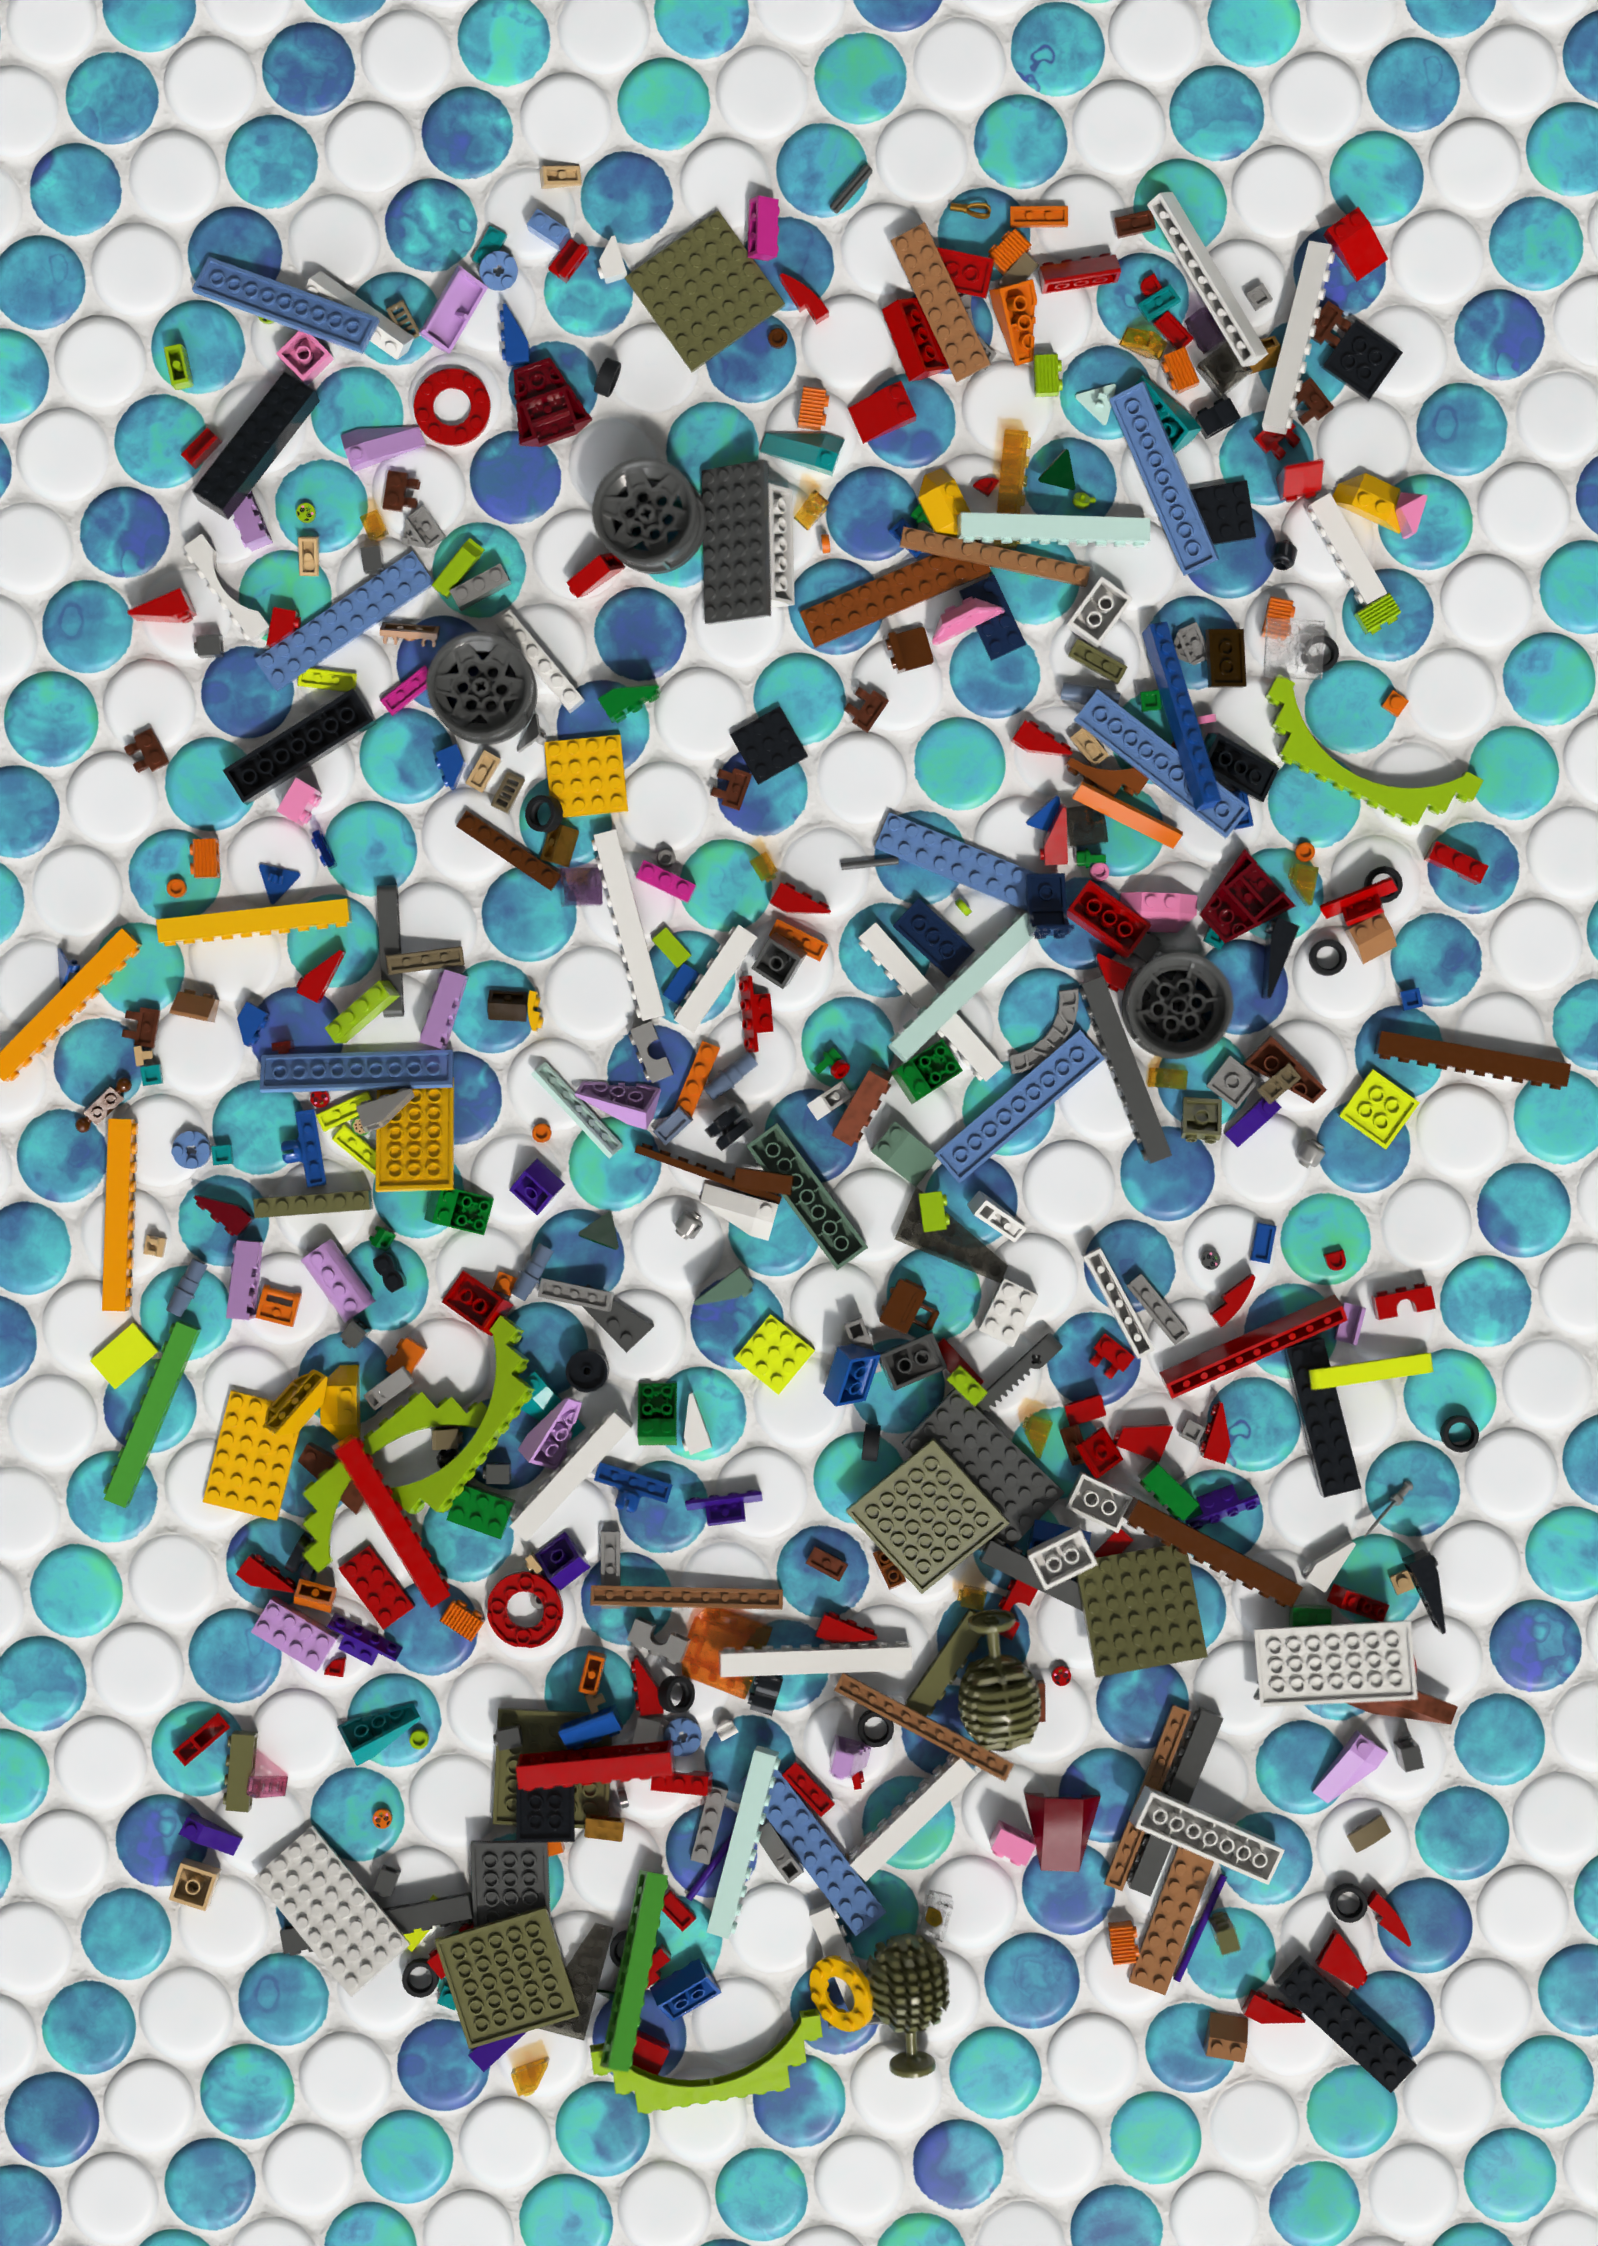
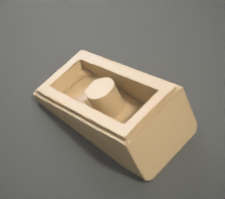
[540,165,582,189]
[298,536,319,576]

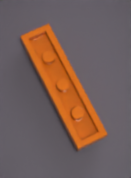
[673,1041,720,1117]

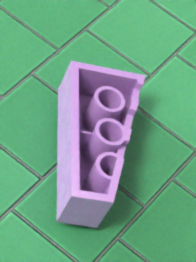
[233,491,273,551]
[419,969,468,1050]
[226,1240,263,1320]
[829,1735,871,1779]

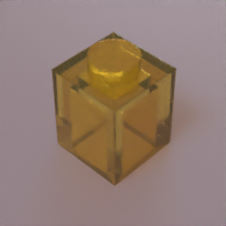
[360,509,389,542]
[750,852,778,883]
[957,1585,987,1611]

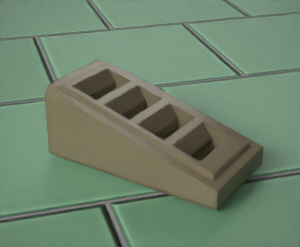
[386,300,421,339]
[491,772,525,814]

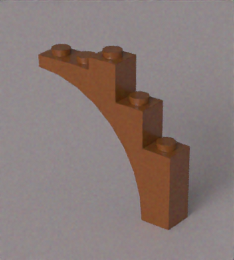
[1065,742,1177,797]

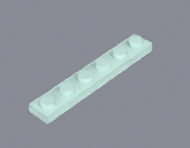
[531,1062,623,1159]

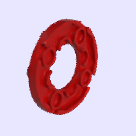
[414,368,491,447]
[487,1571,564,1648]

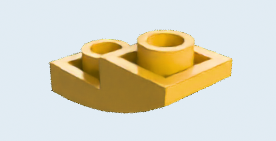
[528,990,544,1032]

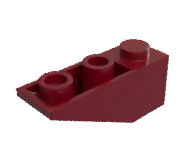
[193,1195,255,1236]

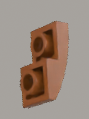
[873,1549,907,1590]

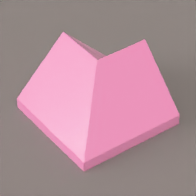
[1395,492,1428,539]

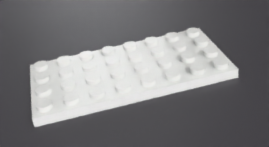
[1254,1620,1418,1707]
[254,1826,411,1997]

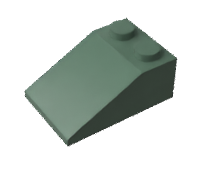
[871,1121,938,1187]
[693,1266,754,1306]

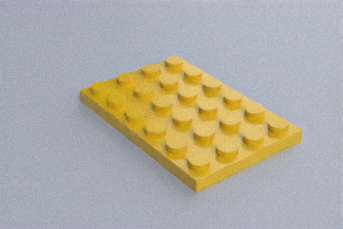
[375,1077,454,1192]
[203,1390,301,1521]

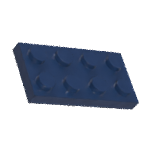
[959,575,1026,661]
[892,898,975,979]

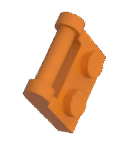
[255,1284,302,1327]

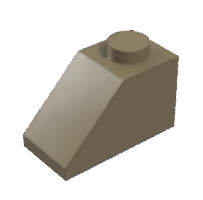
[432,1427,463,1450]

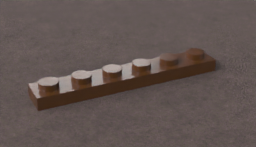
[456,811,562,891]

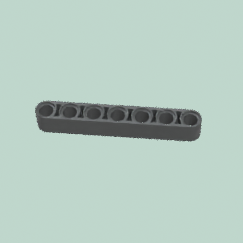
[377,885,404,1018]

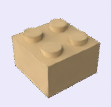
[169,1858,221,1911]

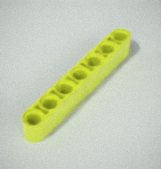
[1308,1353,1434,1390]

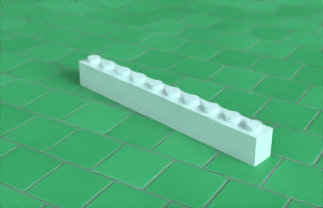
[957,512,1150,547]
[888,913,1034,1063]
[707,1745,781,1939]

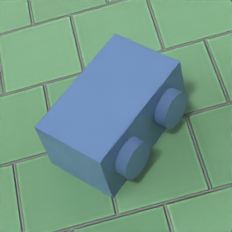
[527,209,571,252]

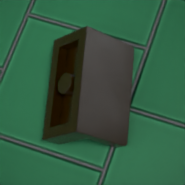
[488,990,528,1022]

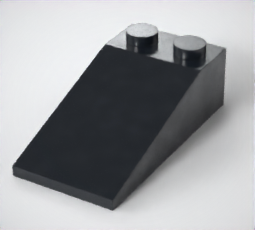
[1204,733,1279,802]
[1262,917,1300,999]
[1402,1549,1446,1634]

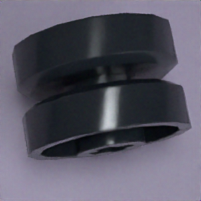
[705,1104,754,1151]
[566,1348,610,1393]
[285,1531,317,1581]

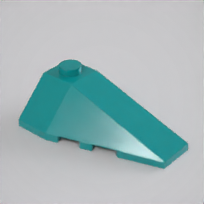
[1134,375,1202,454]
[760,433,845,476]
[521,1370,586,1440]
[337,1703,421,1766]

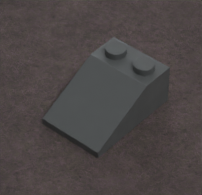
[879,1333,947,1391]

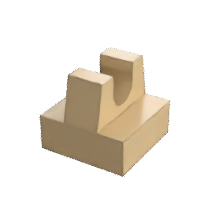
[134,1046,153,1067]
[143,1235,167,1258]
[584,1693,605,1714]

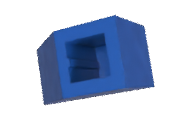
[434,744,466,790]
[237,1002,270,1047]

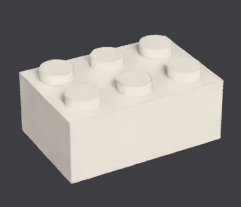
[1066,577,1133,649]
[978,1278,1039,1347]
[1064,1471,1133,1533]
[1027,1525,1098,1590]

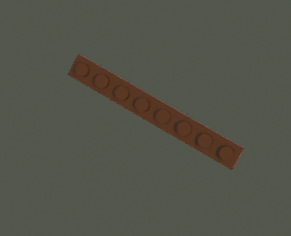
[635,1143,782,1204]

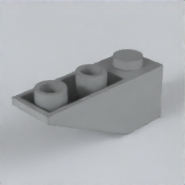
[356,1088,415,1133]
[844,1317,882,1373]
[363,1366,415,1411]
[759,1821,804,1884]

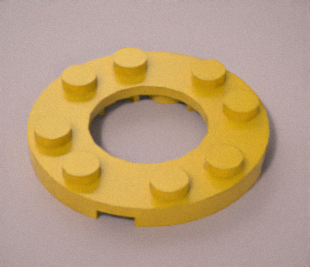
[809,1955,874,2032]

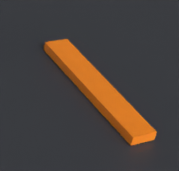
[1072,781,1183,849]

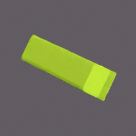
[431,538,485,599]

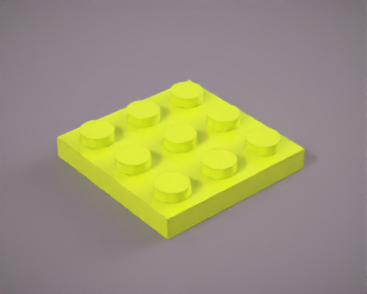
[1338,1069,1420,1150]
[734,1314,815,1395]

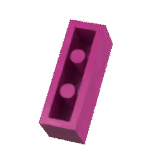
[747,195,780,261]
[636,860,697,904]

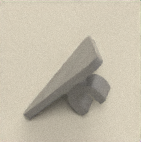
[517,714,547,753]

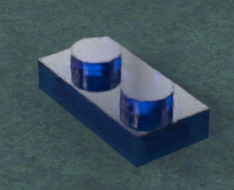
[311,830,338,869]

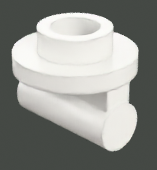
[715,1719,738,1741]

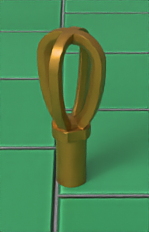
[950,202,991,219]

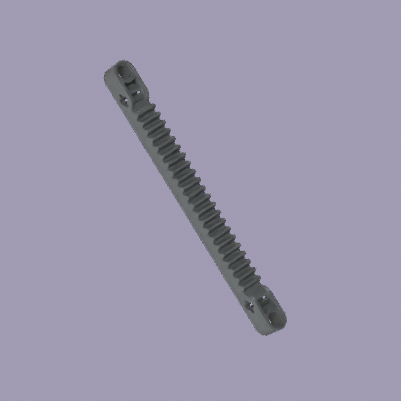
[975,1332,1063,1416]

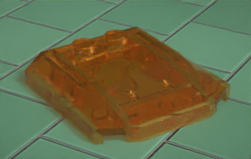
[681,1608,773,1700]

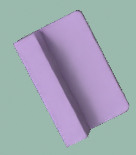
[1334,1302,1366,1345]

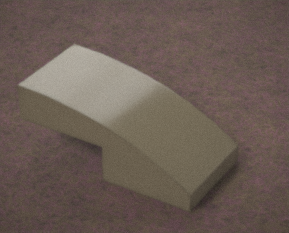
[998,252,1039,287]
[1257,1063,1301,1104]
[1347,1815,1392,1853]

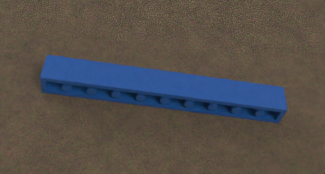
[1142,621,1221,811]

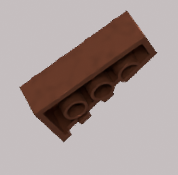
[1243,1035,1327,1104]
[832,1063,892,1147]
[298,1442,365,1515]

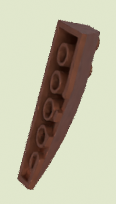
[1347,1690,1458,1725]

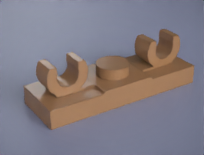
[380,622,440,647]

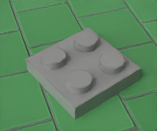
[1206,1056,1260,1109]

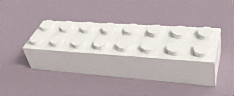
[509,1409,633,1542]
[849,1753,977,1881]
[1129,1785,1285,1885]

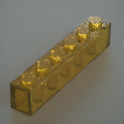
[993,429,1031,550]

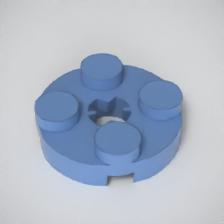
[479,251,518,291]
[171,1131,211,1169]
[663,1717,702,1756]

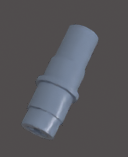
[1061,682,1120,705]
[703,1051,758,1101]
[510,1243,554,1301]
[166,1258,208,1317]

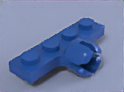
[281,1109,327,1188]
[594,1462,673,1513]

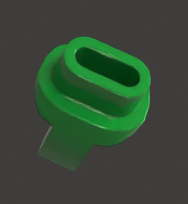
[910,504,933,530]
[1077,848,1106,868]
[814,1047,842,1074]

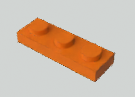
[1010,206,1068,228]
[769,919,828,962]

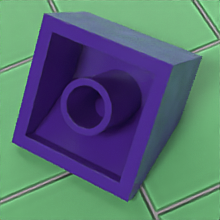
[509,1159,565,1216]
[535,1532,590,1590]

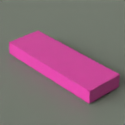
[380,665,429,716]

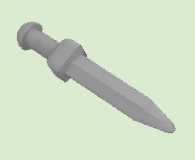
[1364,1481,1413,1537]

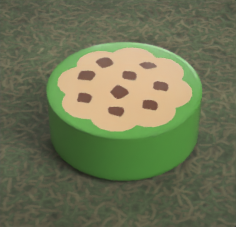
[352,1117,369,1136]

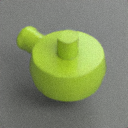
[1072,492,1096,509]

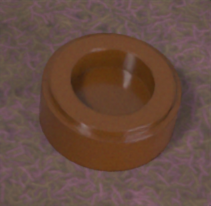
[768,328,787,349]

